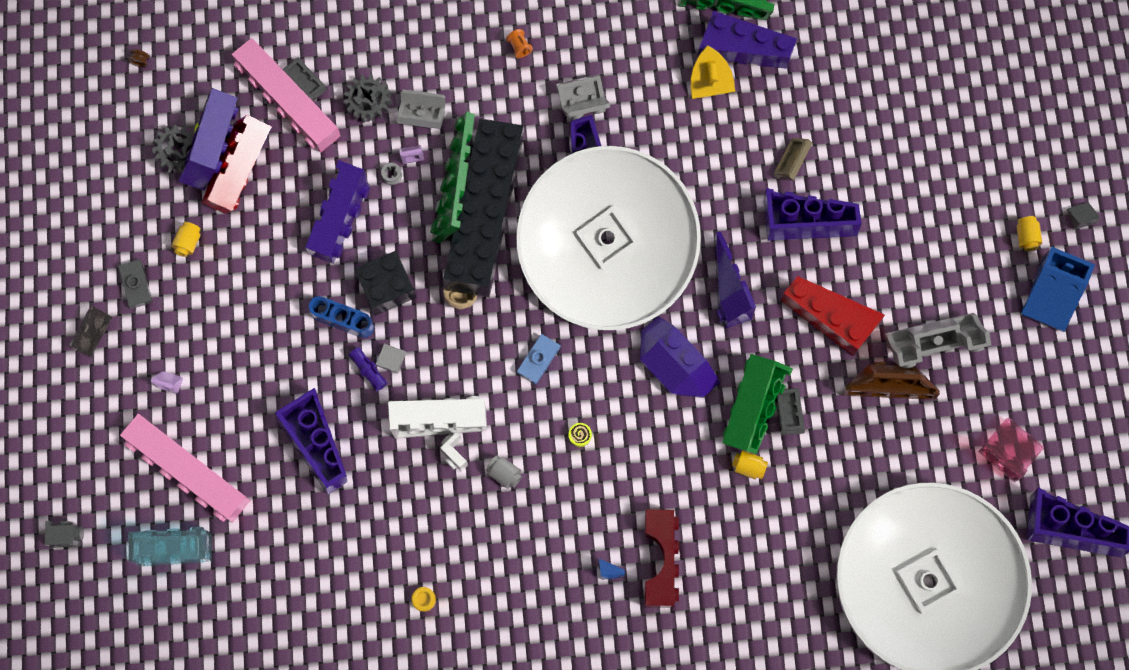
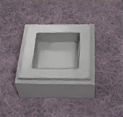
[376,343,406,374]

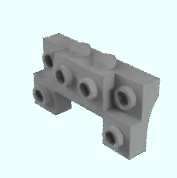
[884,313,991,368]

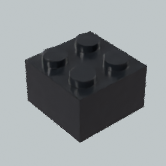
[354,250,417,316]

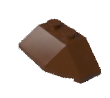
[842,362,940,400]

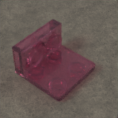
[978,418,1044,482]

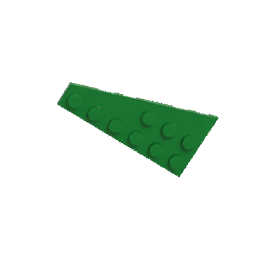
[430,111,475,244]

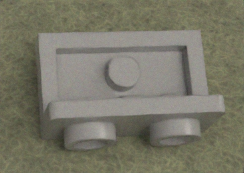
[397,89,445,129]

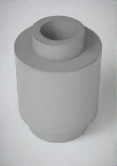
[486,455,522,489]

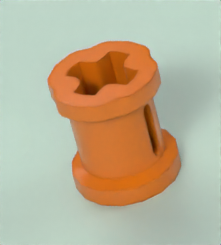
[506,29,533,58]

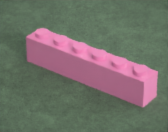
[232,38,341,153]
[120,414,251,523]

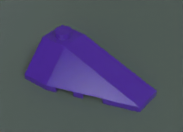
[715,231,756,329]

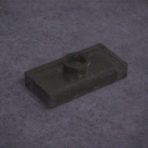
[69,306,112,357]

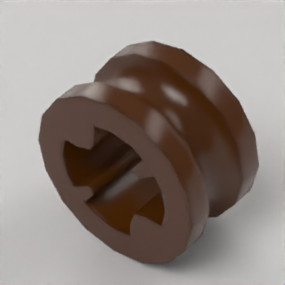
[128,49,150,68]

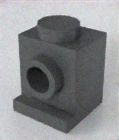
[45,521,84,548]

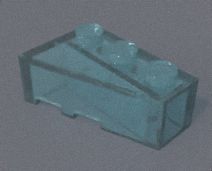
[129,527,212,567]

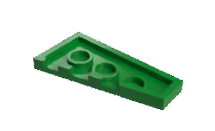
[678,0,775,21]

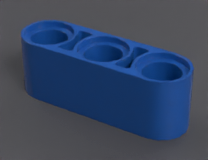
[308,296,374,338]

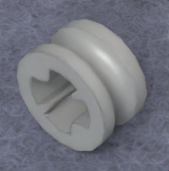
[381,163,402,185]

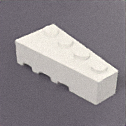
[388,396,487,439]

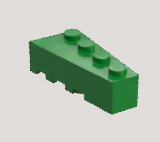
[723,354,793,454]

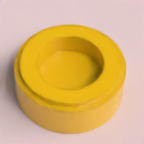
[412,587,436,612]

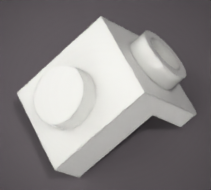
[440,432,468,472]

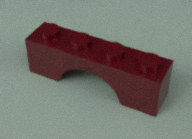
[645,509,679,608]

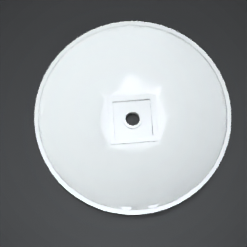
[517,146,701,330]
[836,483,1032,670]

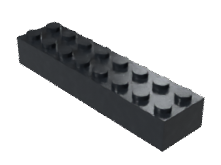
[443,118,524,298]

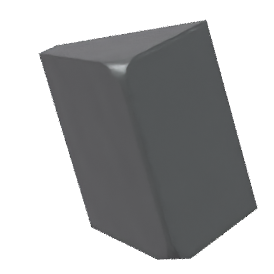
[1067,202,1100,230]

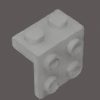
[556,74,610,119]

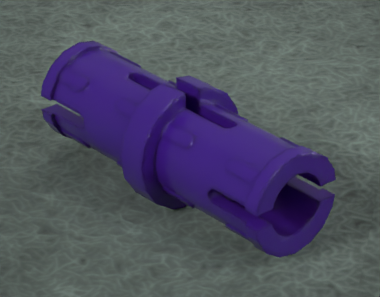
[348,347,388,392]

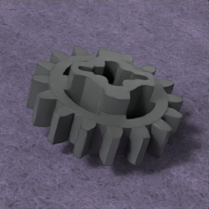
[344,74,392,123]
[152,125,194,174]

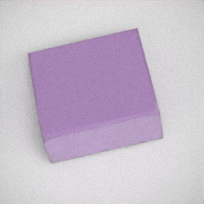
[400,145,424,164]
[151,372,183,394]

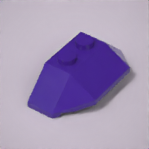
[640,316,720,398]

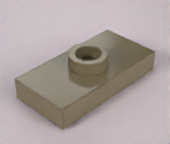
[773,138,813,181]

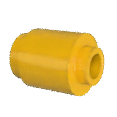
[1016,216,1043,251]
[171,222,201,257]
[732,450,768,480]

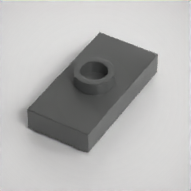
[283,57,328,101]
[118,259,153,309]
[776,388,805,436]

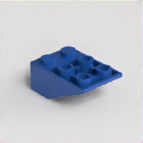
[1021,247,1095,332]

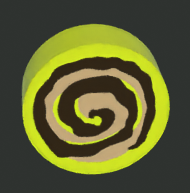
[569,423,592,447]

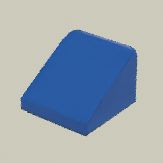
[599,559,625,580]

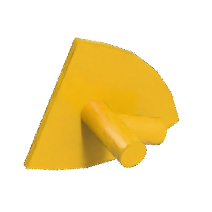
[691,45,735,99]

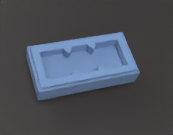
[517,334,561,385]

